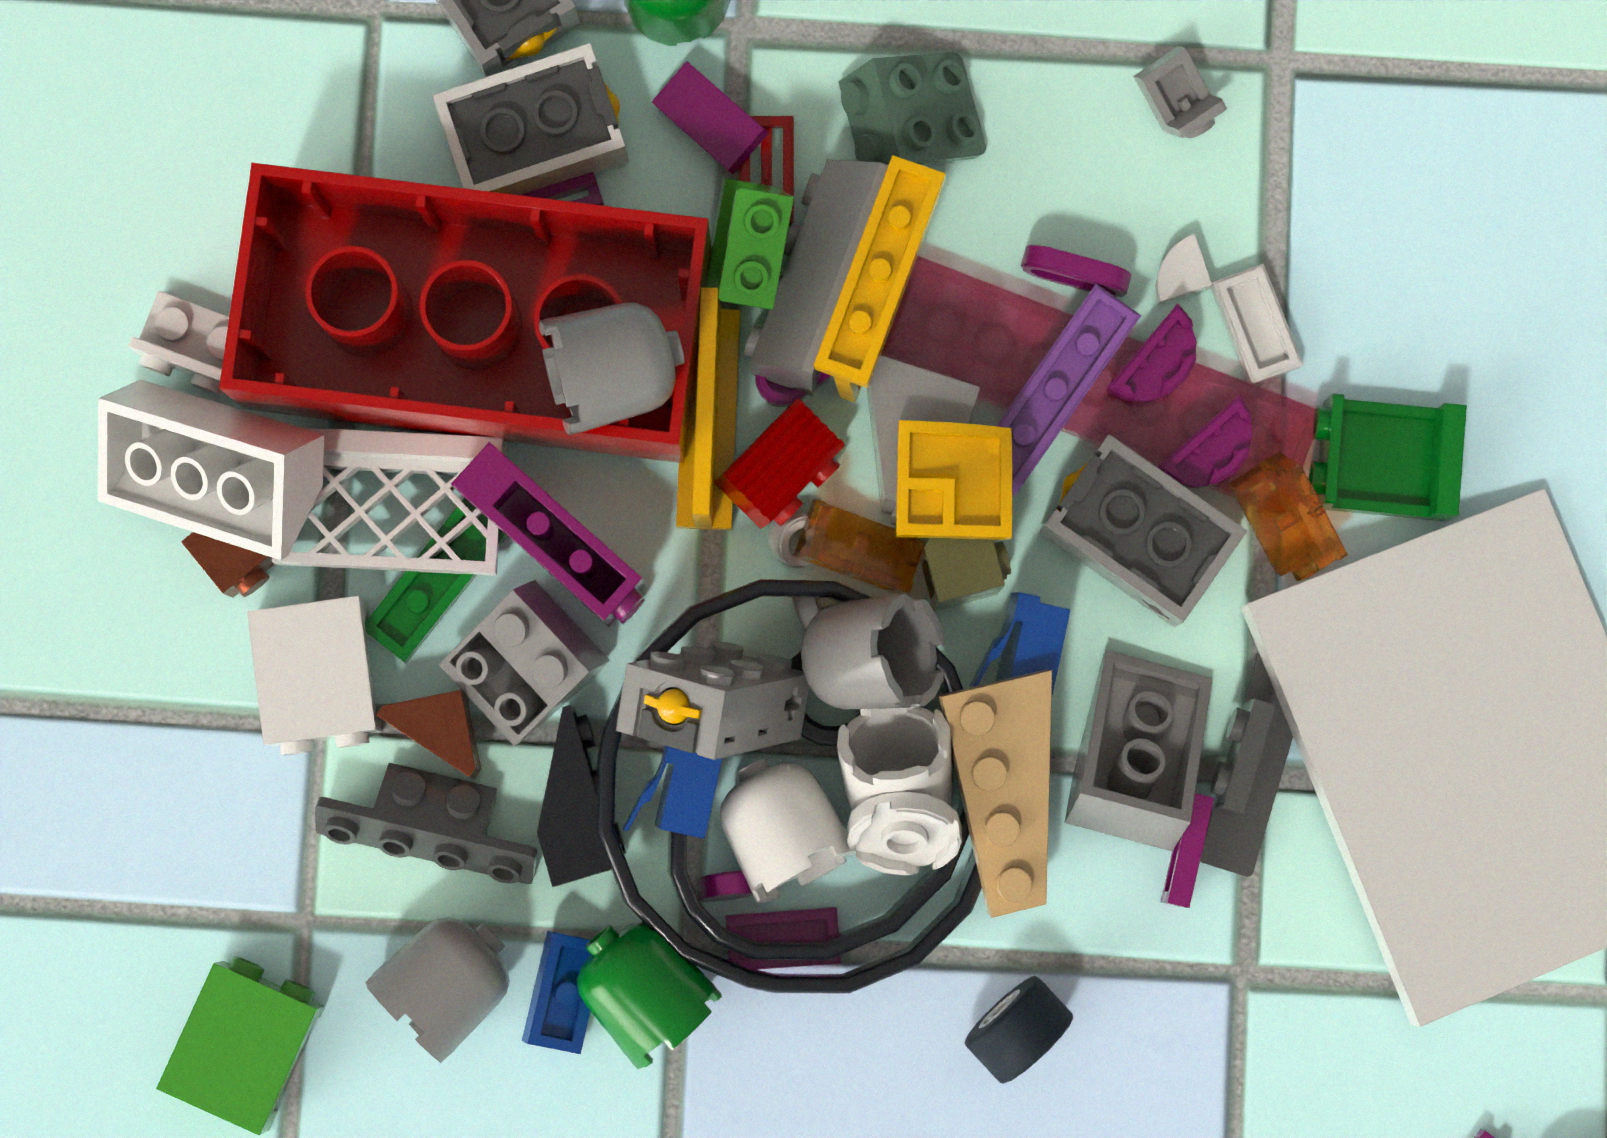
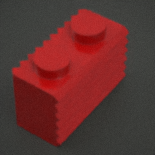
[714,399,845,529]

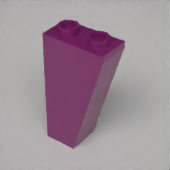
[451,442,645,627]

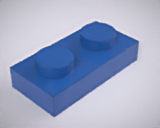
[522,930,591,1054]

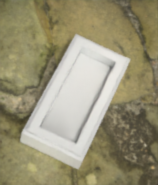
[1211,263,1303,387]

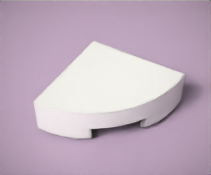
[1155,234,1212,305]

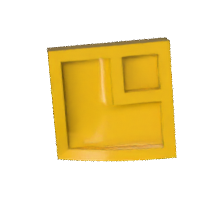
[896,420,1012,540]

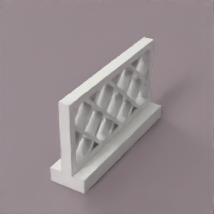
[272,427,508,576]

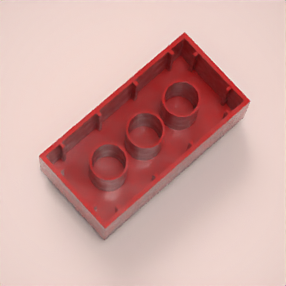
[219,162,712,463]

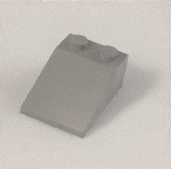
[1064,650,1212,851]

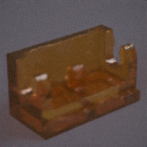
[1228,451,1348,581]
[793,499,923,593]

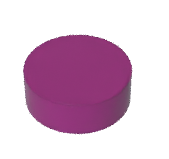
[697,871,753,902]

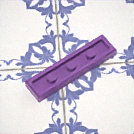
[996,284,1142,498]

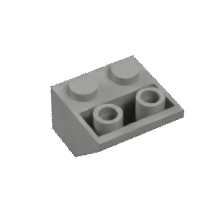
[438,580,610,746]

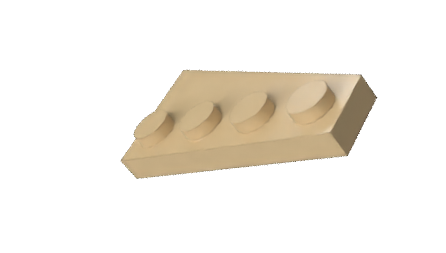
[939,669,1052,918]

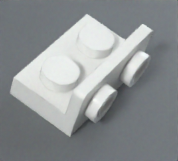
[128,290,229,396]

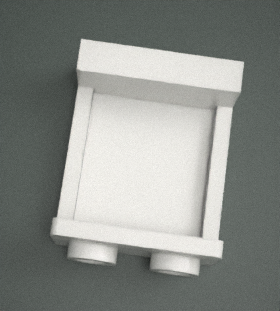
[247,596,382,756]

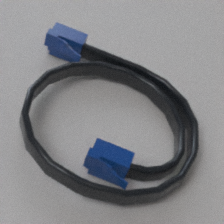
[596,579,1071,994]

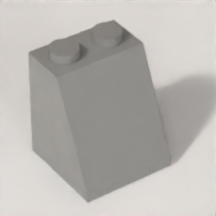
[867,355,980,526]

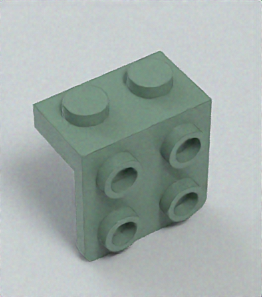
[838,52,986,165]

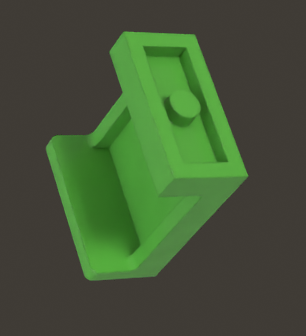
[706,177,794,310]
[156,956,325,1136]

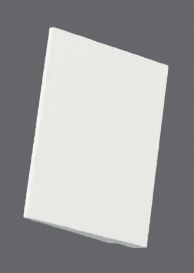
[1241,488,1607,1027]

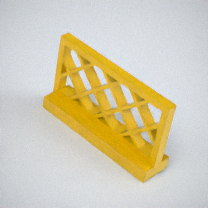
[813,155,946,403]
[676,287,740,531]

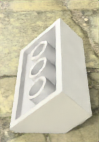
[98,379,324,560]

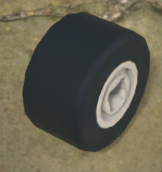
[964,976,1073,1084]

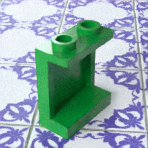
[1308,393,1467,522]

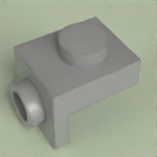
[1133,46,1227,138]

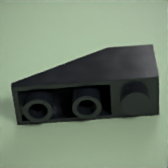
[537,705,627,887]

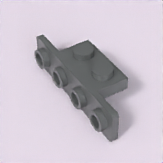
[1200,653,1293,877]
[315,762,537,884]

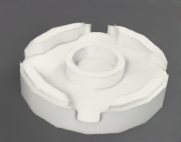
[847,791,962,876]

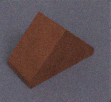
[376,690,481,779]

